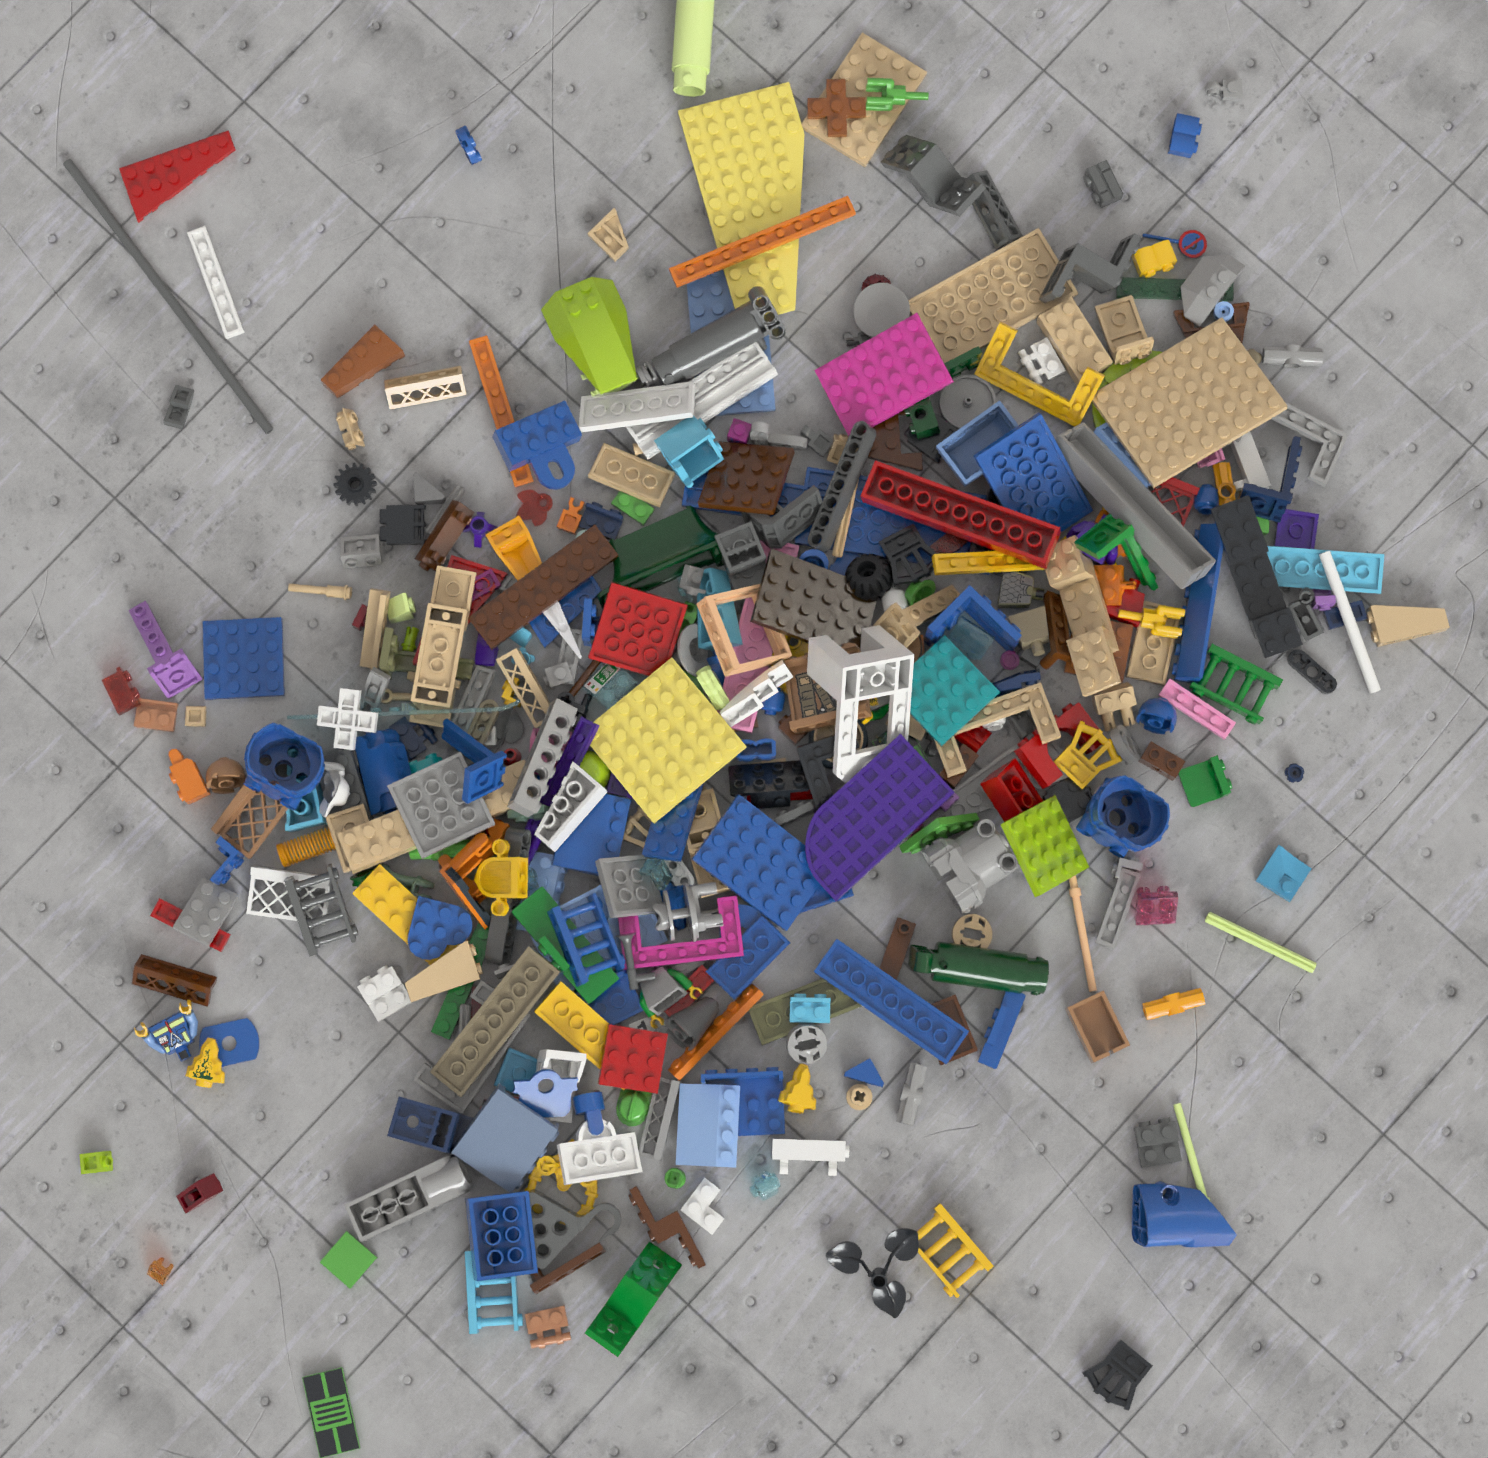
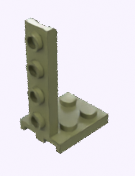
[379,627,474,680]

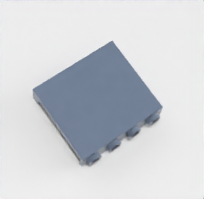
[451,1083,560,1193]

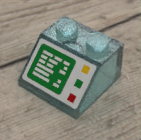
[582,663,638,710]

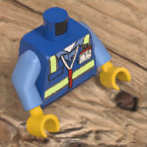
[134,1000,198,1062]

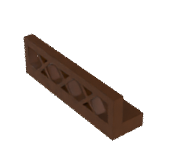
[132,954,217,1007]

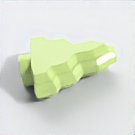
[696,665,730,710]

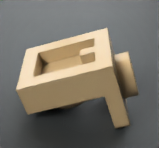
[826,434,849,464]

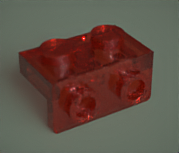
[102,666,141,715]

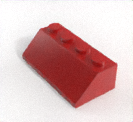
[980,758,1043,822]

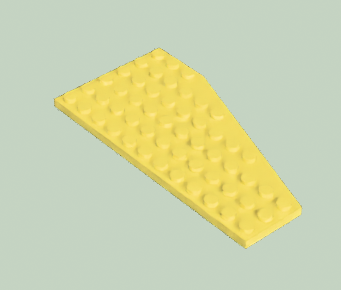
[678,82,804,315]

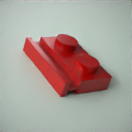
[954,726,992,753]

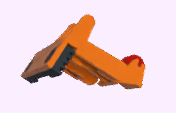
[438,819,510,929]

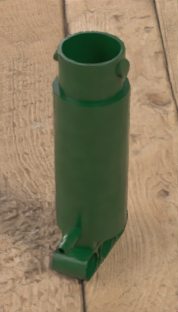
[908,942,1049,995]

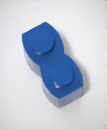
[1168,113,1202,158]
[736,738,776,762]

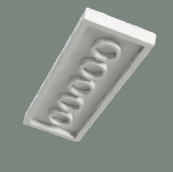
[579,381,695,432]

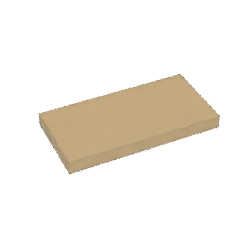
[588,443,675,508]
[1126,601,1179,686]

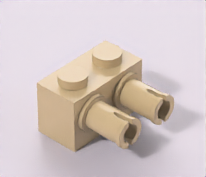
[1091,682,1137,731]

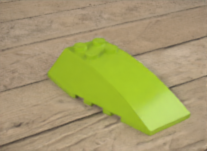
[541,277,637,394]

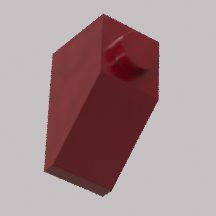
[176,1173,224,1214]

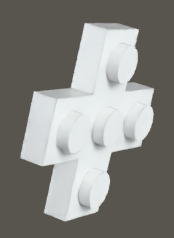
[317,688,378,750]

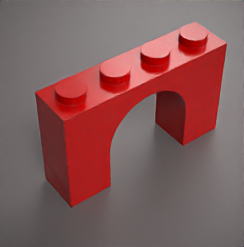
[1014,702,1103,789]

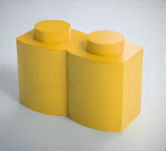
[1131,240,1177,278]

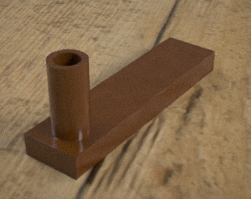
[1040,591,1071,670]
[880,917,916,980]
[529,1242,606,1294]

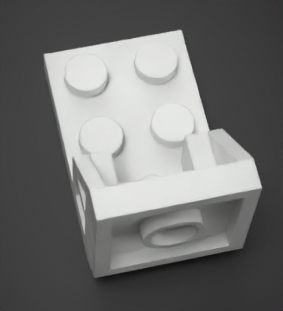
[536,1049,587,1123]

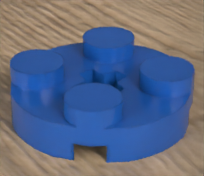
[455,125,482,165]

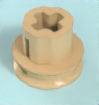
[846,1084,872,1110]

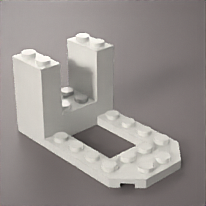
[807,625,914,783]

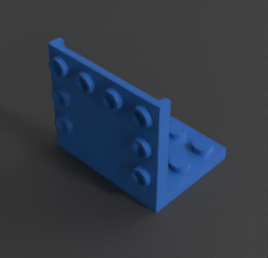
[924,585,1022,651]
[701,1067,785,1136]

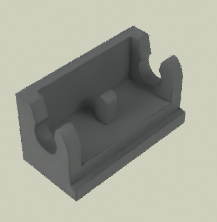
[1006,710,1036,740]

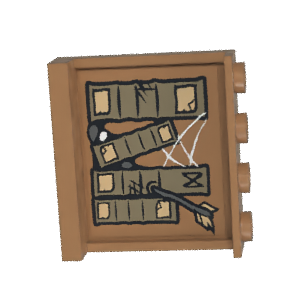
[783,643,872,734]

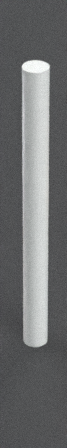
[1319,550,1381,694]

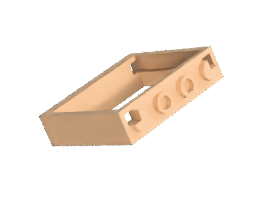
[696,584,792,677]

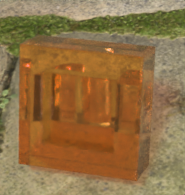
[147,1257,173,1286]

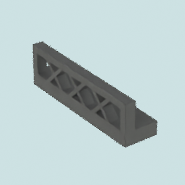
[967,170,1023,250]

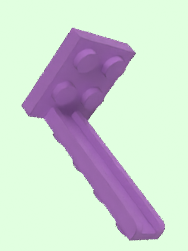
[128,600,202,699]

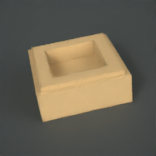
[185,706,207,727]

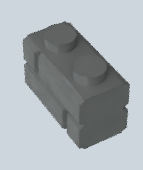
[1083,160,1123,208]

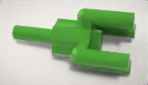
[866,78,929,111]

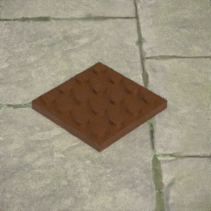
[698,441,795,515]

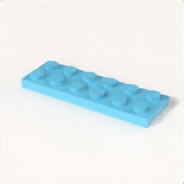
[1267,546,1384,594]

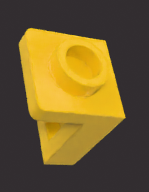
[501,676,521,708]

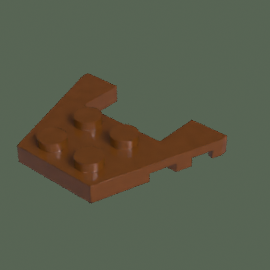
[1173,302,1250,343]
[862,410,923,471]

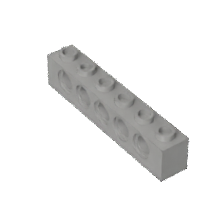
[507,698,577,817]

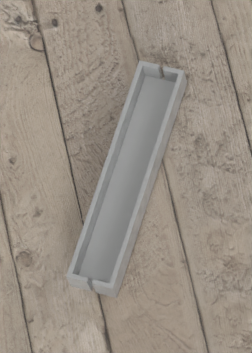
[1056,422,1216,590]

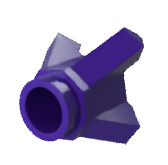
[462,512,498,548]

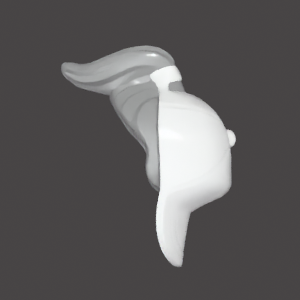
[319,761,350,817]

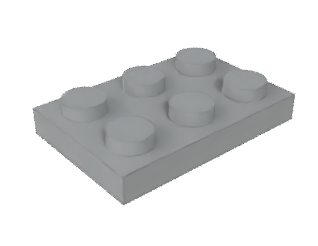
[173,877,238,947]

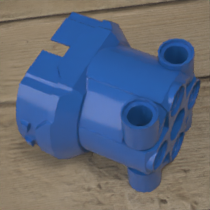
[243,723,325,810]
[1076,775,1170,858]

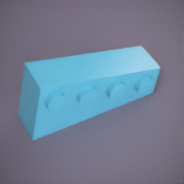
[285,749,327,833]

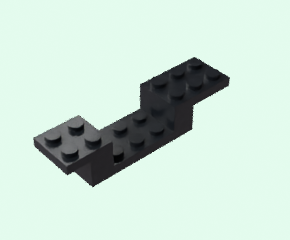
[1210,495,1303,658]

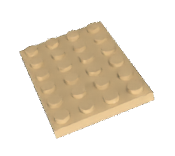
[802,32,927,167]

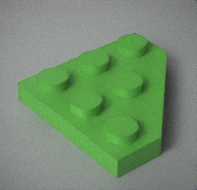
[899,813,980,854]

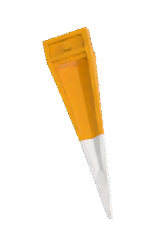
[485,516,582,659]

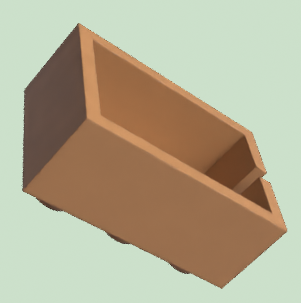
[1065,990,1130,1064]

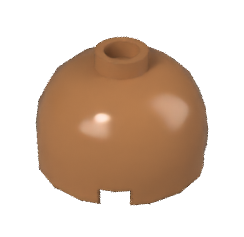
[206,757,246,794]

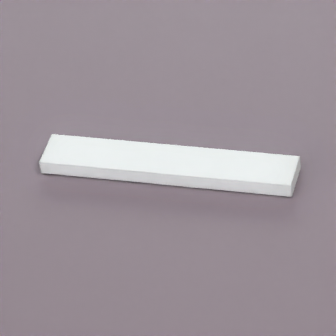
[187,226,245,339]

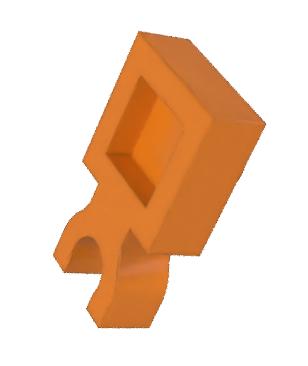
[557,497,585,535]

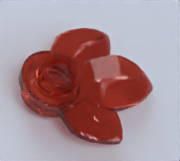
[516,490,553,527]

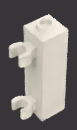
[1222,431,1271,492]
[772,1139,849,1176]

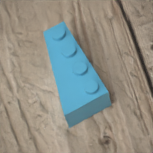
[697,568,743,651]

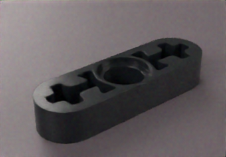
[1287,649,1337,694]

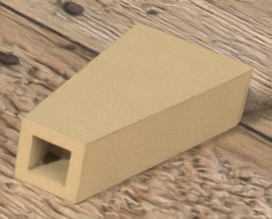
[1366,605,1450,647]
[405,941,483,1002]

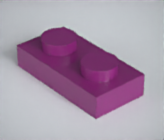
[472,569,501,602]

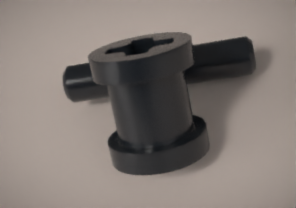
[557,692,592,730]

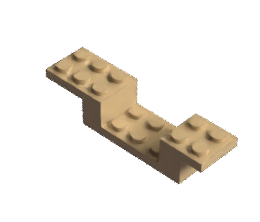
[1045,535,1121,697]
[409,566,477,728]

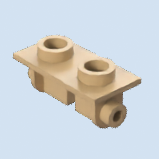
[336,408,365,450]

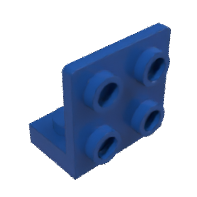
[210,836,245,885]

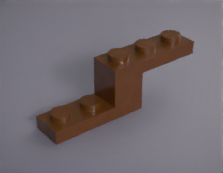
[628,1186,706,1269]

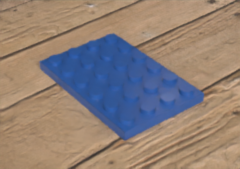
[973,412,1093,532]
[691,794,820,931]

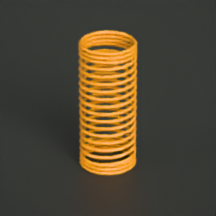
[276,826,336,868]

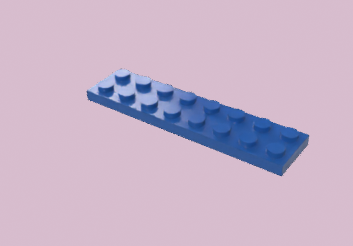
[814,939,969,1064]

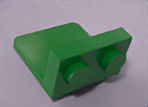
[1178,755,1232,807]

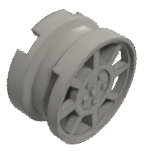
[635,361,660,388]

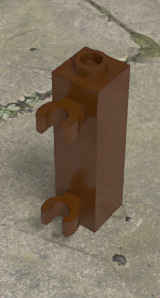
[414,500,475,572]

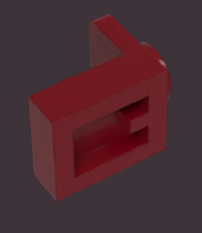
[352,604,368,631]

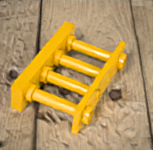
[917,1203,993,1298]

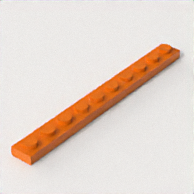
[669,196,856,288]

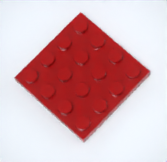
[588,582,688,676]

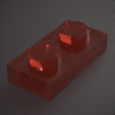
[930,533,969,554]

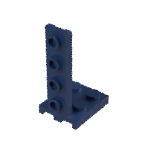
[1238,436,1303,523]

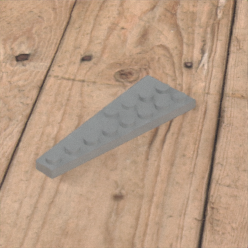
[920,733,1068,829]

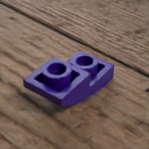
[475,633,499,666]

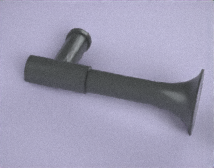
[615,933,655,990]

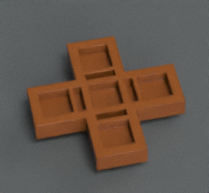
[807,79,866,137]

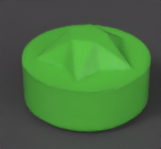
[664,1168,686,1189]

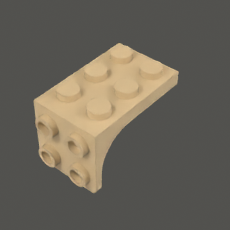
[1095,295,1154,365]

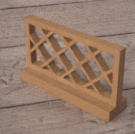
[211,784,288,859]

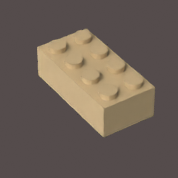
[1036,296,1113,386]

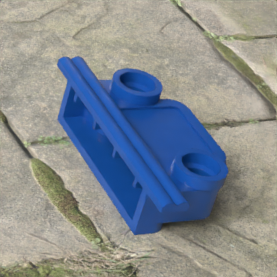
[355,729,411,815]

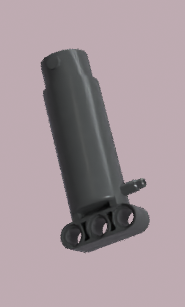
[651,286,786,386]

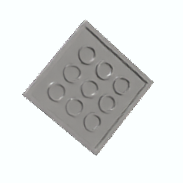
[387,752,495,859]

